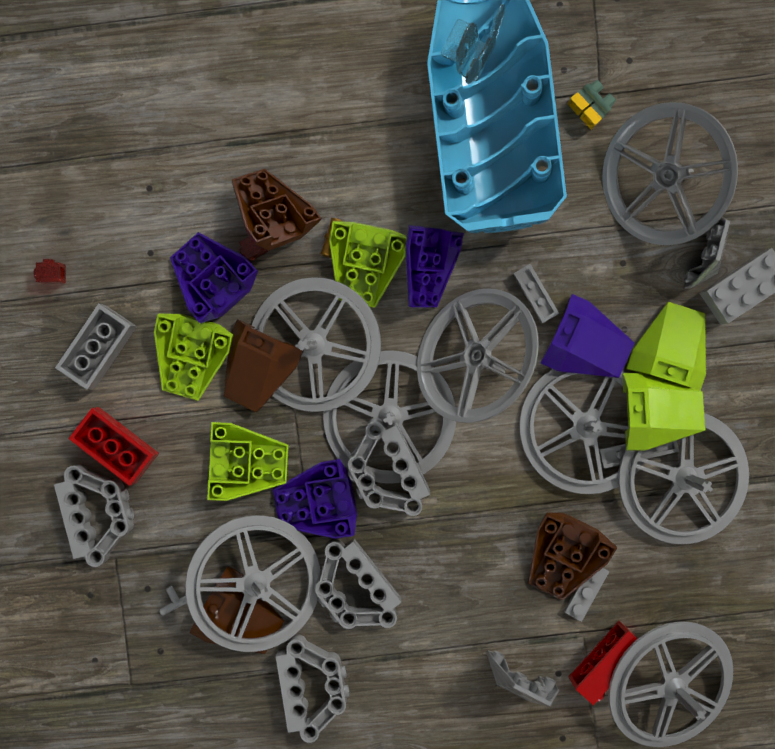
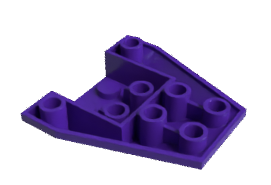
[405,225,464,307]
[170,232,258,323]
[540,294,634,378]
[273,459,357,539]

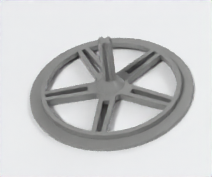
[602,102,738,245]
[252,278,381,412]
[417,289,539,423]
[323,351,456,483]
[519,369,651,494]
[619,413,749,544]
[185,515,321,652]
[608,621,733,747]

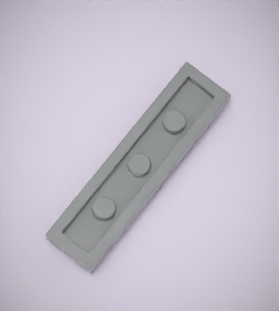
[599,440,679,468]

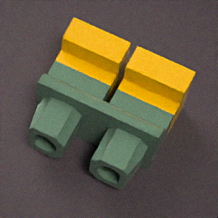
[567,80,616,130]

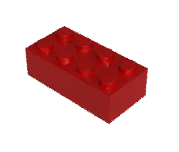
[68,407,159,486]
[568,621,638,706]

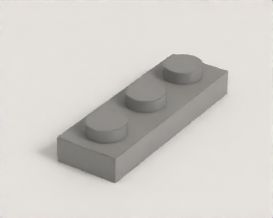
[513,264,559,323]
[564,568,609,622]

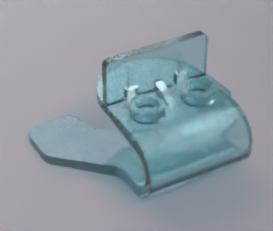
[441,4,505,84]

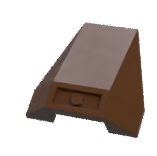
[232,169,322,250]
[224,319,304,413]
[528,513,617,601]
[189,566,284,654]

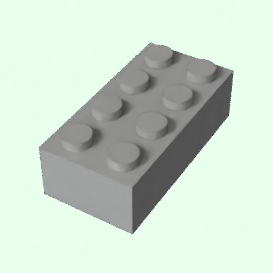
[699,248,775,325]
[55,303,137,390]

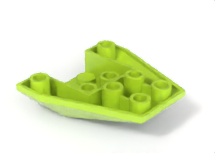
[329,221,407,308]
[626,302,706,391]
[154,313,233,401]
[622,373,705,451]
[207,422,288,501]

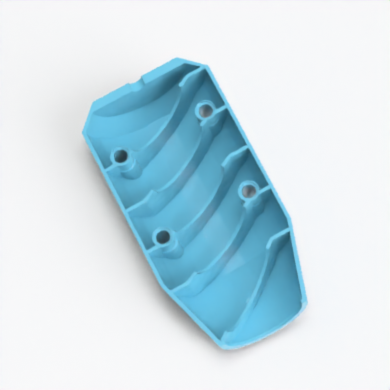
[427,0,567,233]

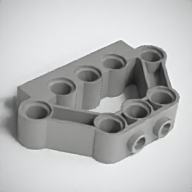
[348,418,430,516]
[54,464,134,567]
[315,538,402,629]
[276,634,350,743]

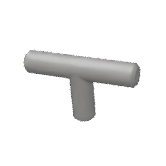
[159,586,187,616]

